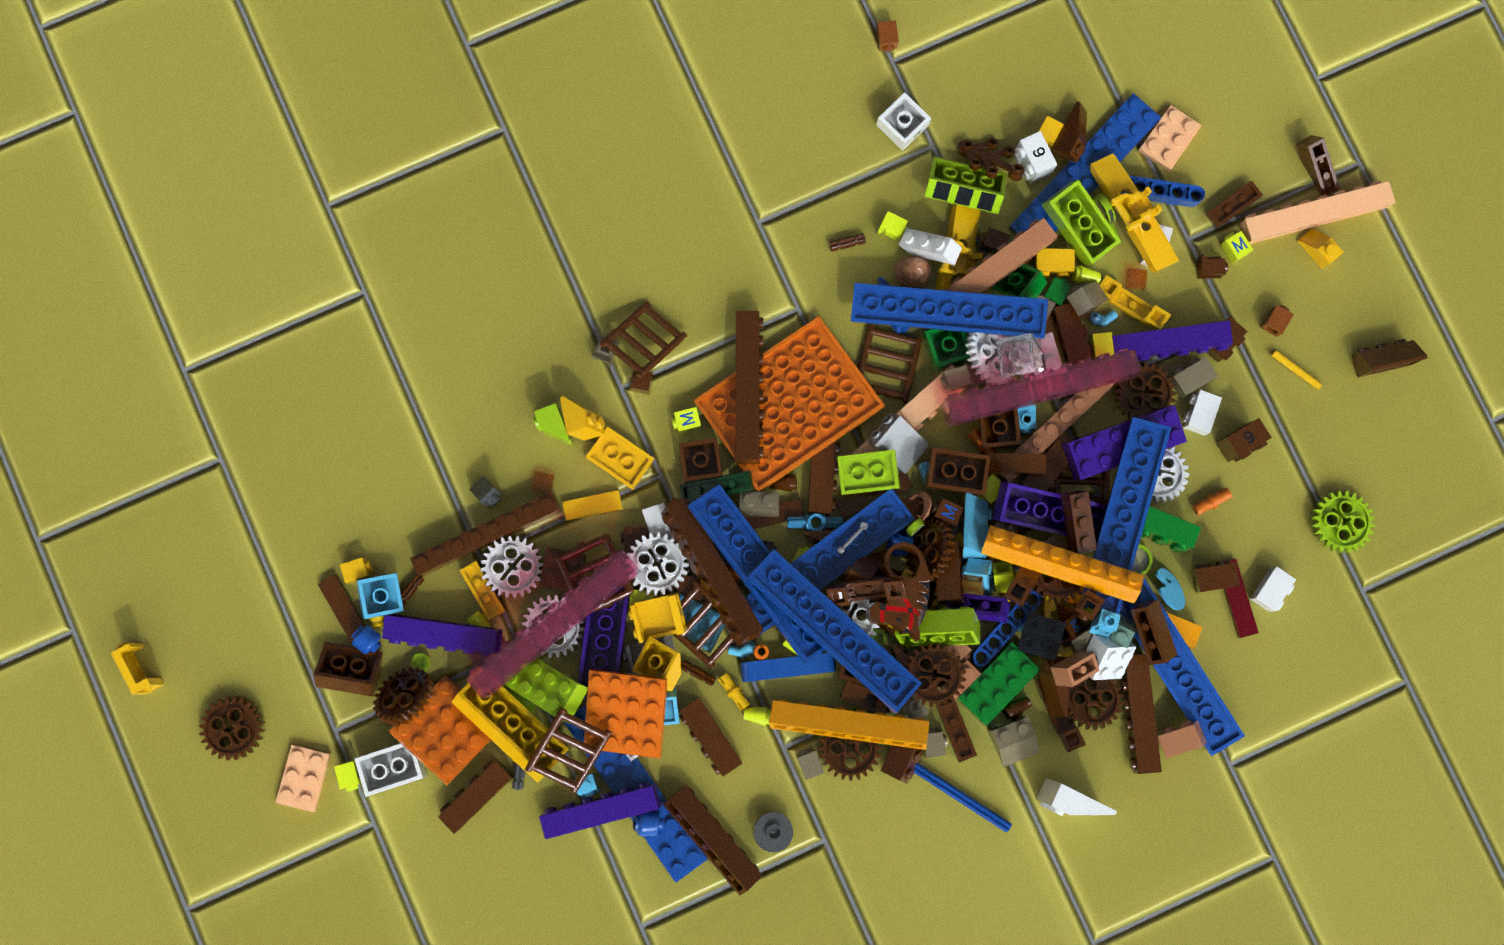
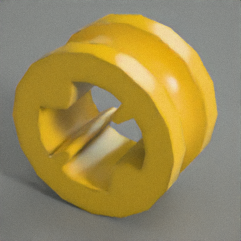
[369,616,385,628]

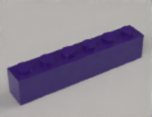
[1112,320,1233,364]
[382,614,503,657]
[539,781,661,839]

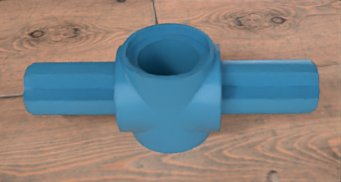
[787,514,844,531]

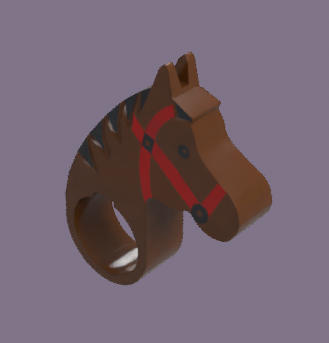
[866,542,930,641]

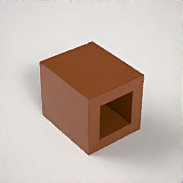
[876,20,899,52]
[1260,305,1294,337]

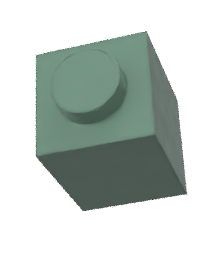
[1109,615,1137,649]

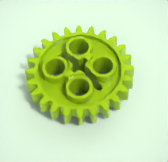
[1310,491,1376,553]

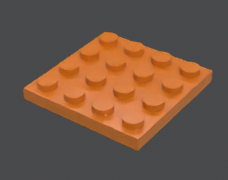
[584,669,668,759]
[389,675,491,786]

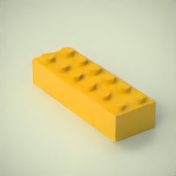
[452,668,569,783]

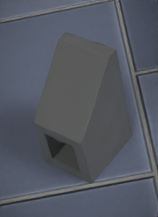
[469,476,502,508]

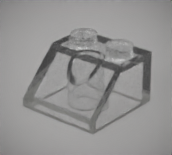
[996,333,1046,378]

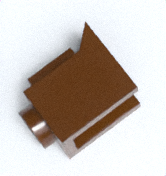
[1197,254,1228,279]
[1074,590,1105,622]

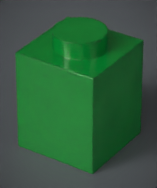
[1043,277,1072,307]

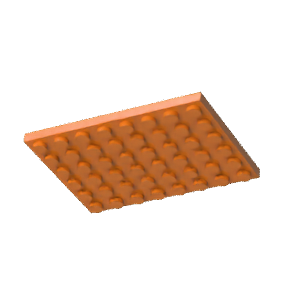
[693,316,885,492]

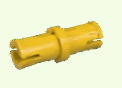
[718,673,750,711]

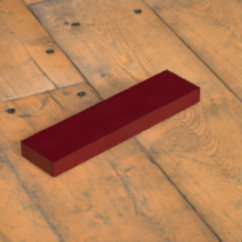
[1224,559,1259,638]

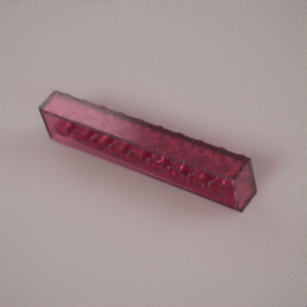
[941,348,1141,427]
[466,550,642,698]

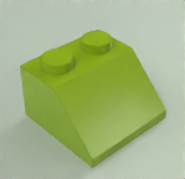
[533,403,573,445]

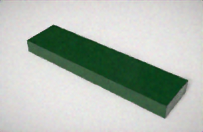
[680,471,754,503]

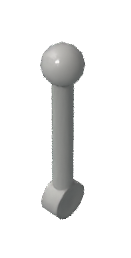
[837,522,868,554]

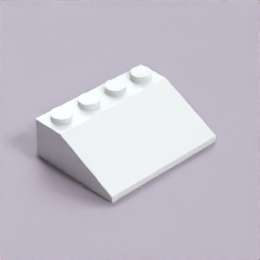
[1036,778,1117,816]

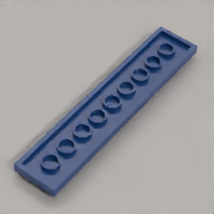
[1009,93,1161,234]
[851,283,1048,339]
[1082,417,1172,614]
[687,484,825,665]
[745,489,915,636]
[747,549,922,714]
[1120,572,1245,756]
[563,704,708,883]

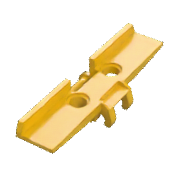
[1090,153,1179,273]
[935,204,983,290]

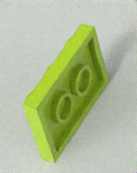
[837,449,900,495]

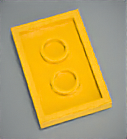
[585,426,655,490]

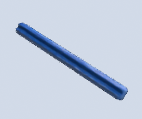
[914,763,1012,832]

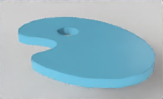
[1155,568,1185,611]

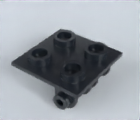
[1017,612,1066,661]

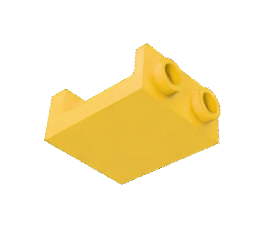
[628,592,687,643]
[111,642,164,695]

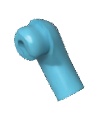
[1090,310,1118,327]
[728,640,756,658]

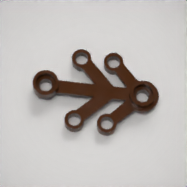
[957,138,1024,181]

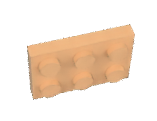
[1138,105,1202,172]
[275,744,331,812]

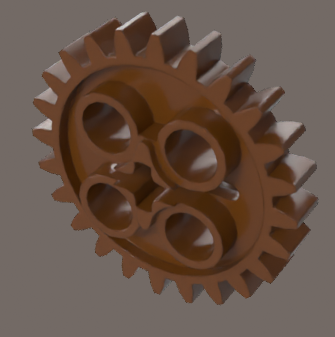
[1113,362,1177,420]
[905,518,955,581]
[1035,539,1088,603]
[905,644,967,708]
[373,667,434,726]
[1068,677,1124,731]
[199,696,265,761]
[818,736,882,781]

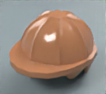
[894,256,931,288]
[902,492,933,524]

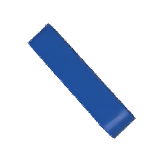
[1121,175,1205,207]
[970,591,1041,666]
[740,653,837,682]

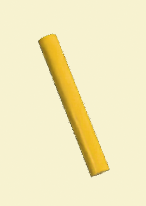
[1271,350,1322,390]

